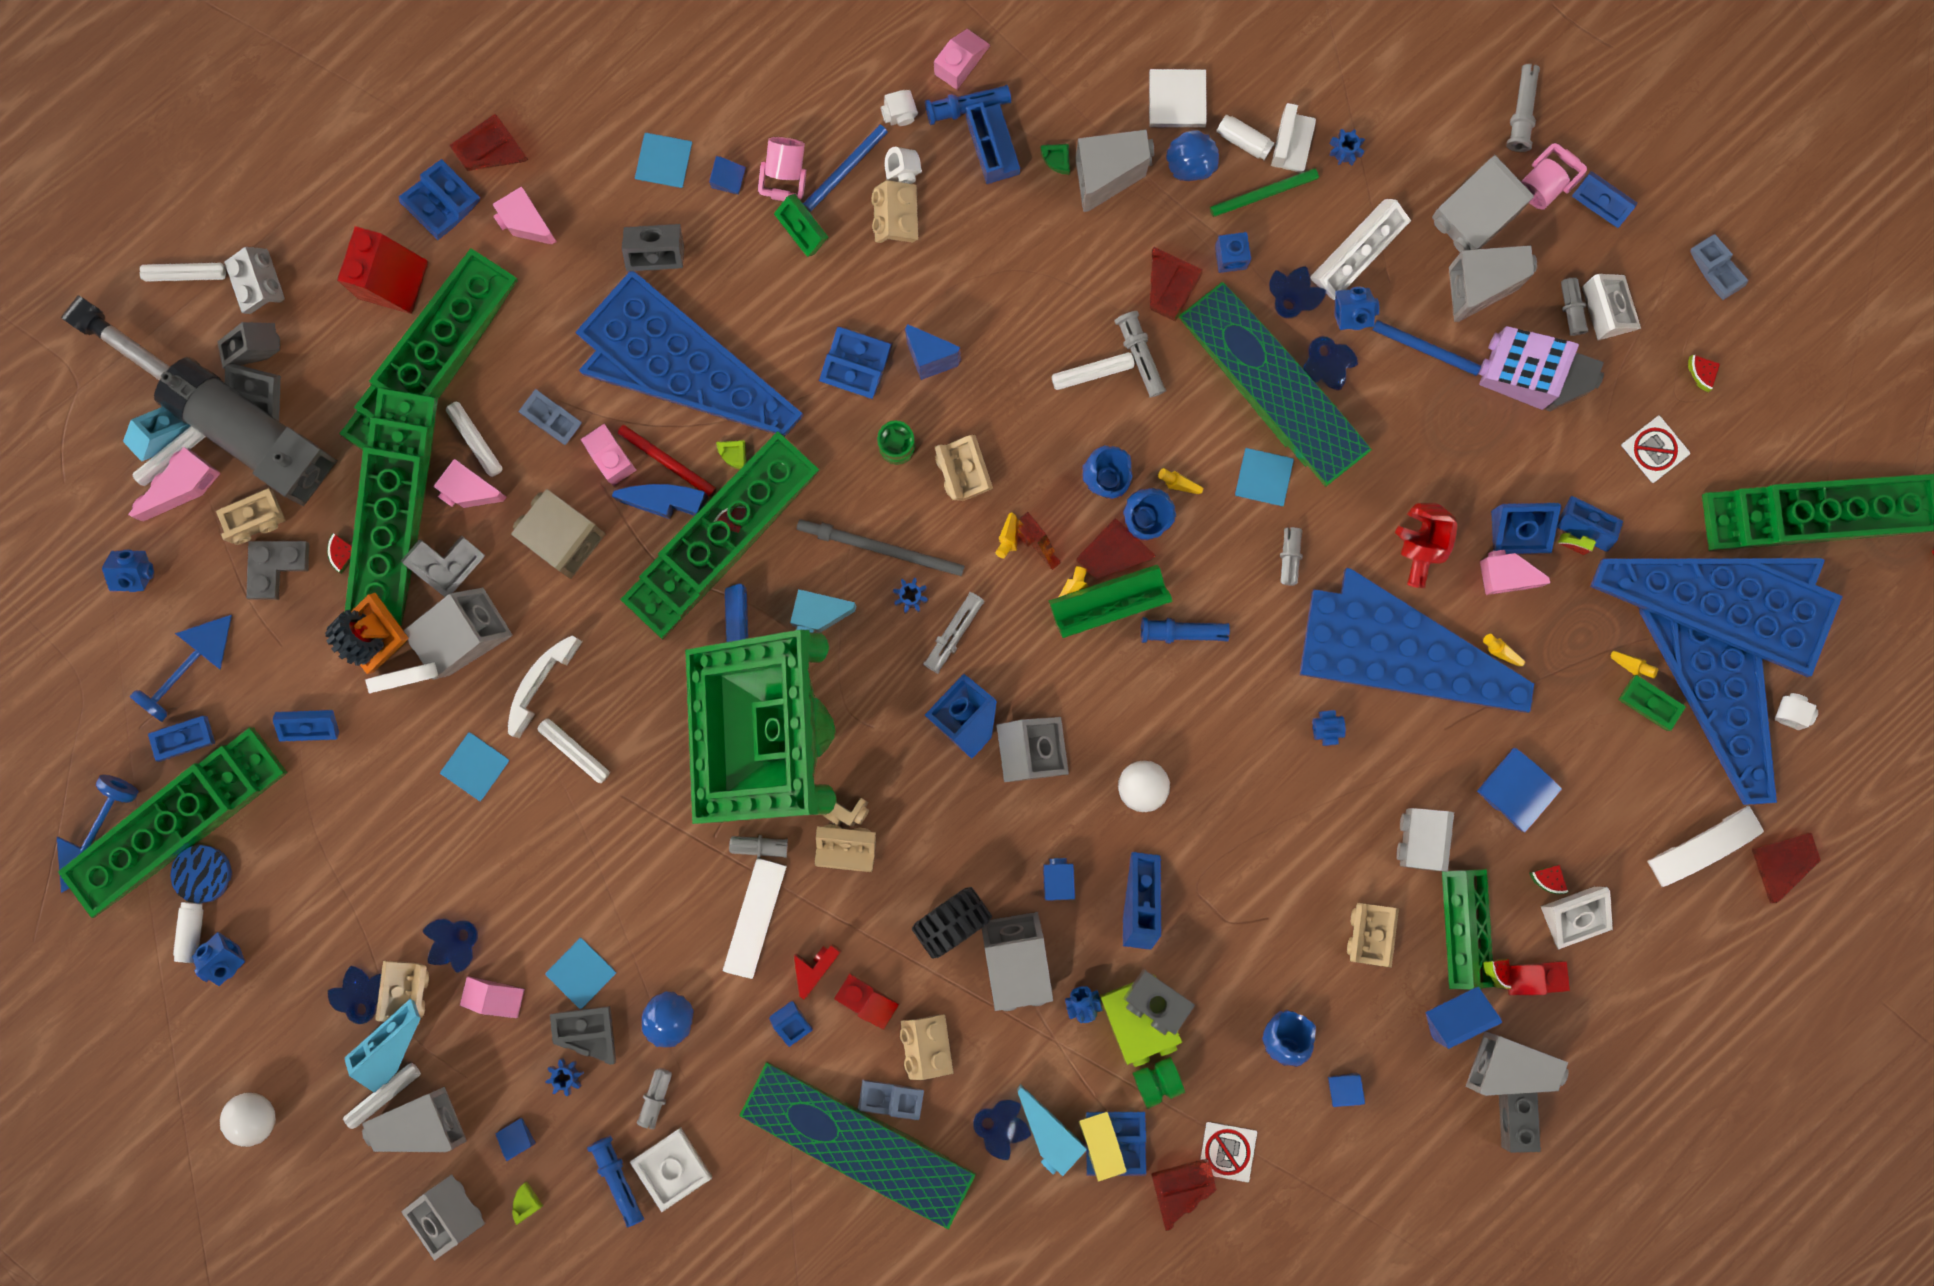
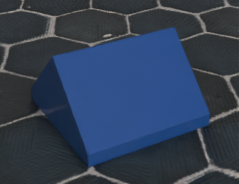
[905,324,961,380]
[1491,503,1561,554]
[1425,987,1502,1049]

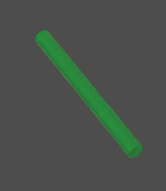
[1210,168,1319,218]

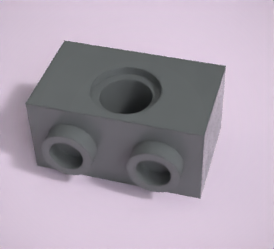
[622,224,684,271]
[1123,969,1195,1035]
[1499,1092,1541,1153]

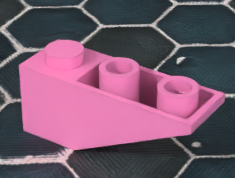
[128,447,220,522]

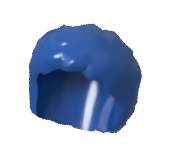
[1166,130,1219,181]
[1082,445,1133,499]
[1123,488,1176,540]
[641,991,694,1048]
[1262,1010,1316,1067]

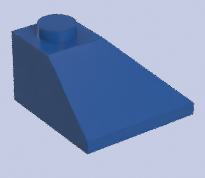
[925,674,997,759]

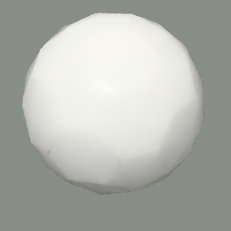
[1118,761,1170,812]
[220,1093,276,1147]

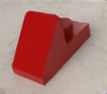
[794,944,842,1000]
[1508,961,1570,995]
[834,973,899,1030]

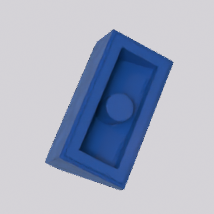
[1557,496,1623,552]
[725,584,749,642]

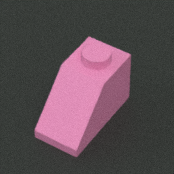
[934,29,990,90]
[493,186,557,244]
[581,424,637,486]
[433,459,506,508]
[1480,550,1550,595]

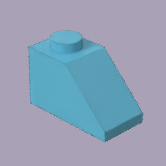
[123,407,190,461]
[790,589,856,633]

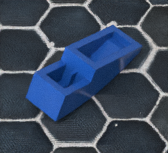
[612,484,708,519]

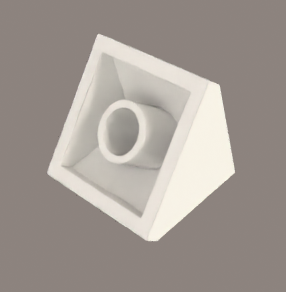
[1582,274,1641,340]
[1540,886,1613,950]

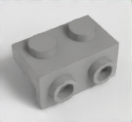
[224,247,285,314]

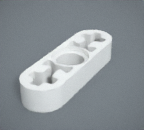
[365,662,438,693]

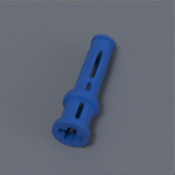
[925,85,1011,125]
[1141,617,1230,644]
[587,1135,644,1228]

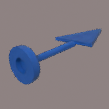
[129,615,232,722]
[57,774,139,893]

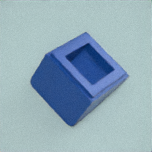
[709,156,746,195]
[769,1001,813,1047]
[1328,1072,1365,1107]
[495,1118,536,1161]

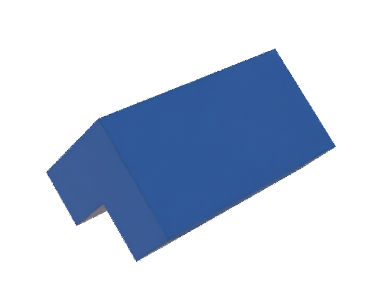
[966,102,1020,184]

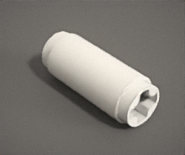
[1216,114,1274,160]
[173,902,204,963]

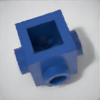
[1334,287,1379,330]
[102,550,154,592]
[192,932,245,986]

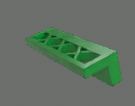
[1049,564,1173,638]
[1442,869,1495,990]

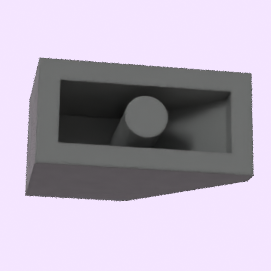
[217,322,280,368]
[1545,353,1604,412]

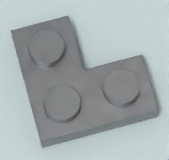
[401,536,485,597]
[246,541,309,600]

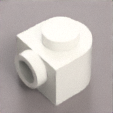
[881,90,918,126]
[885,147,922,184]
[1775,693,1818,730]

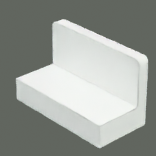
[1271,103,1316,173]

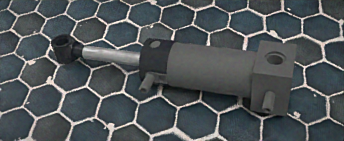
[61,295,338,506]

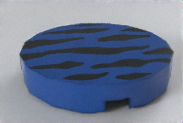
[170,845,232,904]

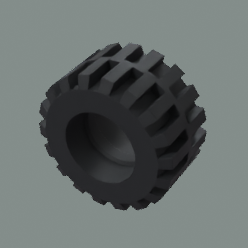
[912,887,992,959]

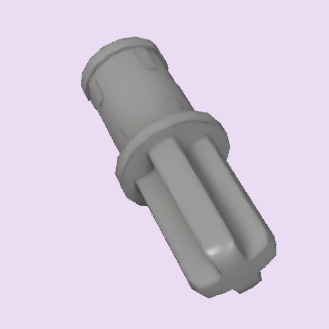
[1561,278,1588,336]
[1280,527,1303,586]
[729,835,788,858]
[637,1068,672,1129]

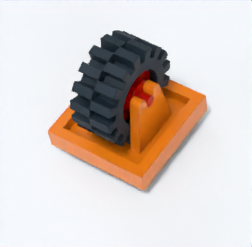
[325,593,409,674]

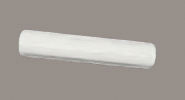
[140,263,226,281]
[1052,352,1135,390]
[446,401,503,477]
[133,426,206,486]
[537,718,610,783]
[343,1063,421,1129]

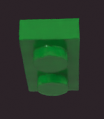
[774,194,829,257]
[1618,675,1686,731]

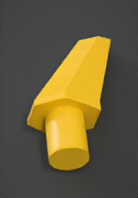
[1158,468,1204,494]
[995,512,1018,559]
[1059,566,1088,597]
[1483,634,1525,666]
[1611,651,1658,679]

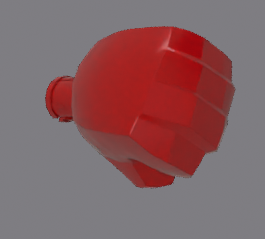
[1395,503,1457,588]

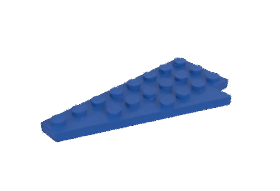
[575,271,803,437]
[1590,558,1843,677]
[1299,568,1534,713]
[1639,608,1777,805]

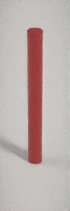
[617,424,717,497]

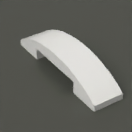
[508,636,583,738]
[1647,806,1764,887]

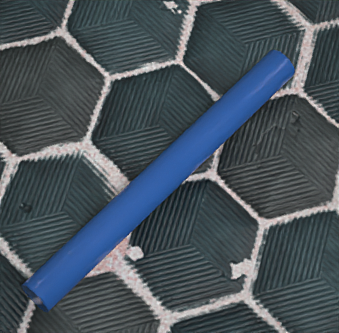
[803,124,888,212]
[1372,320,1481,376]

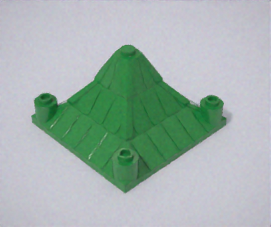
[685,630,836,824]

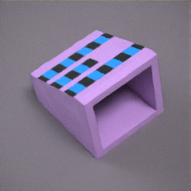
[1478,326,1579,410]

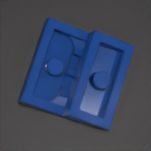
[399,159,480,240]
[819,326,892,399]
[1477,748,1562,832]
[1086,1112,1146,1176]

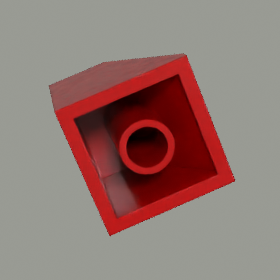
[337,226,428,314]

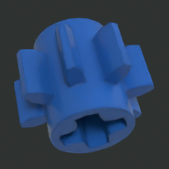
[1329,129,1365,166]
[893,578,928,614]
[1312,710,1346,746]
[1065,986,1103,1023]
[545,1058,584,1096]

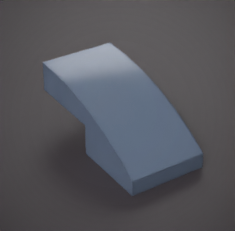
[1690,234,1749,300]
[518,389,582,445]
[858,1080,924,1120]

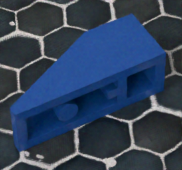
[1123,852,1161,950]

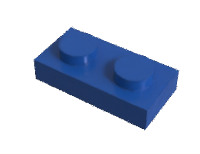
[1572,171,1637,228]
[272,710,339,742]
[148,716,215,762]

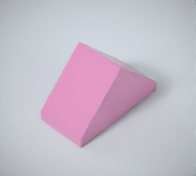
[460,976,525,1018]

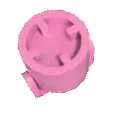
[758,137,807,201]
[1521,143,1587,209]

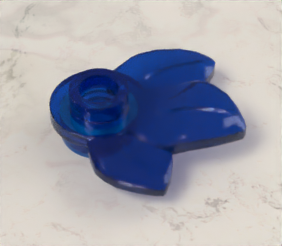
[1269,266,1326,319]
[1303,336,1358,390]
[423,919,478,973]
[328,966,381,1024]
[973,1099,1031,1160]

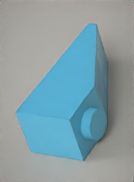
[344,999,420,1093]
[1017,1084,1087,1176]

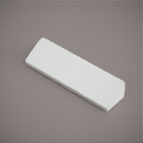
[1310,199,1411,300]
[723,858,787,979]

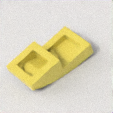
[1079,1112,1127,1182]

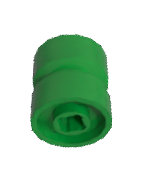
[877,420,916,465]
[1132,1057,1186,1109]

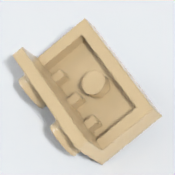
[872,180,918,243]
[935,435,993,501]
[216,488,285,545]
[823,798,870,827]
[815,824,876,872]
[1347,903,1399,967]
[375,961,429,1025]
[900,1015,954,1080]

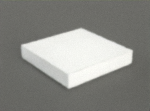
[1149,69,1206,127]
[630,1128,712,1212]

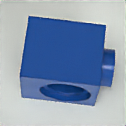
[1215,232,1251,273]
[1043,858,1075,900]

